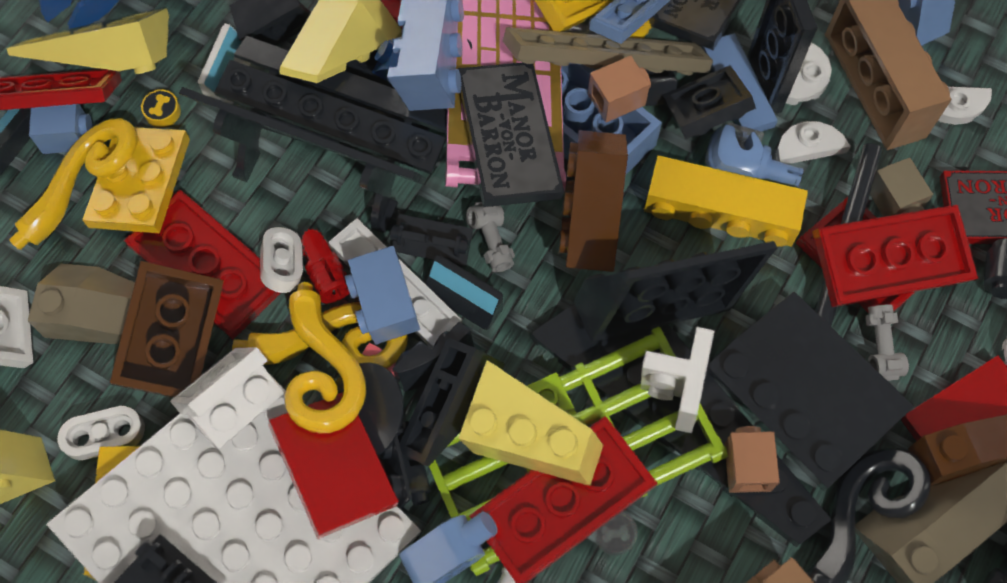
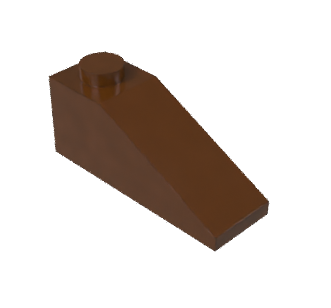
[908,415,1007,486]

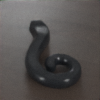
[806,448,931,583]

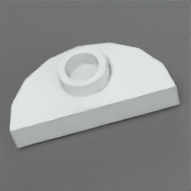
[786,43,832,105]
[938,87,992,125]
[776,121,850,164]

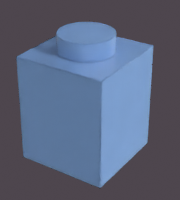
[29,104,93,154]

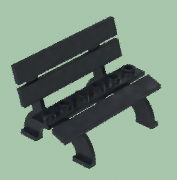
[178,36,447,234]

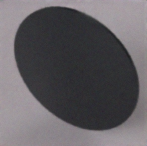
[335,363,404,456]

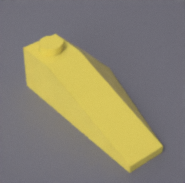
[280,0,402,83]
[6,8,169,74]

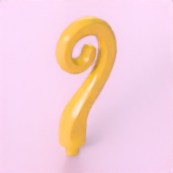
[9,118,138,250]
[285,282,366,433]
[232,302,408,369]

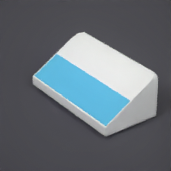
[198,24,251,105]

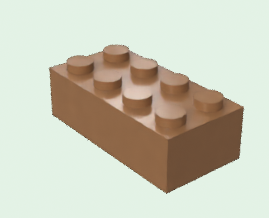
[825,0,952,150]

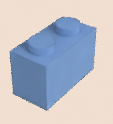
[345,245,421,345]

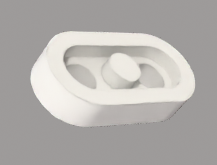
[260,227,303,293]
[57,406,145,460]

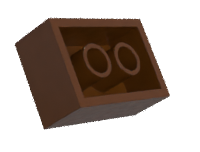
[559,130,628,272]
[110,261,224,398]

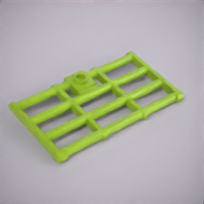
[429,326,728,576]

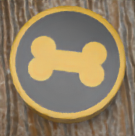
[141,90,181,128]

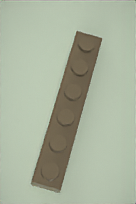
[503,27,713,75]

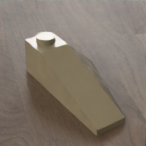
[27,263,135,345]
[855,462,1007,583]

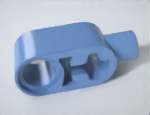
[399,512,498,583]

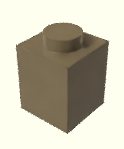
[870,157,933,217]

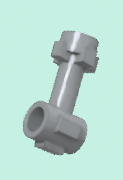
[466,202,515,272]
[865,305,909,381]

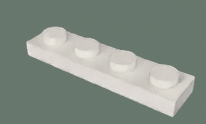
[328,218,463,349]

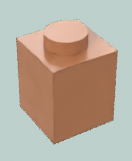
[588,56,651,123]
[724,426,780,493]

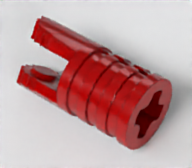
[301,228,350,304]

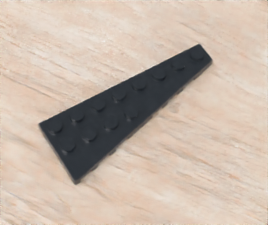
[531,270,832,548]

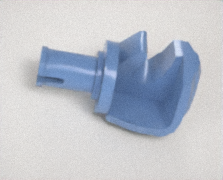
[705,124,803,188]

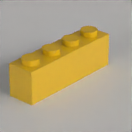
[644,155,808,247]

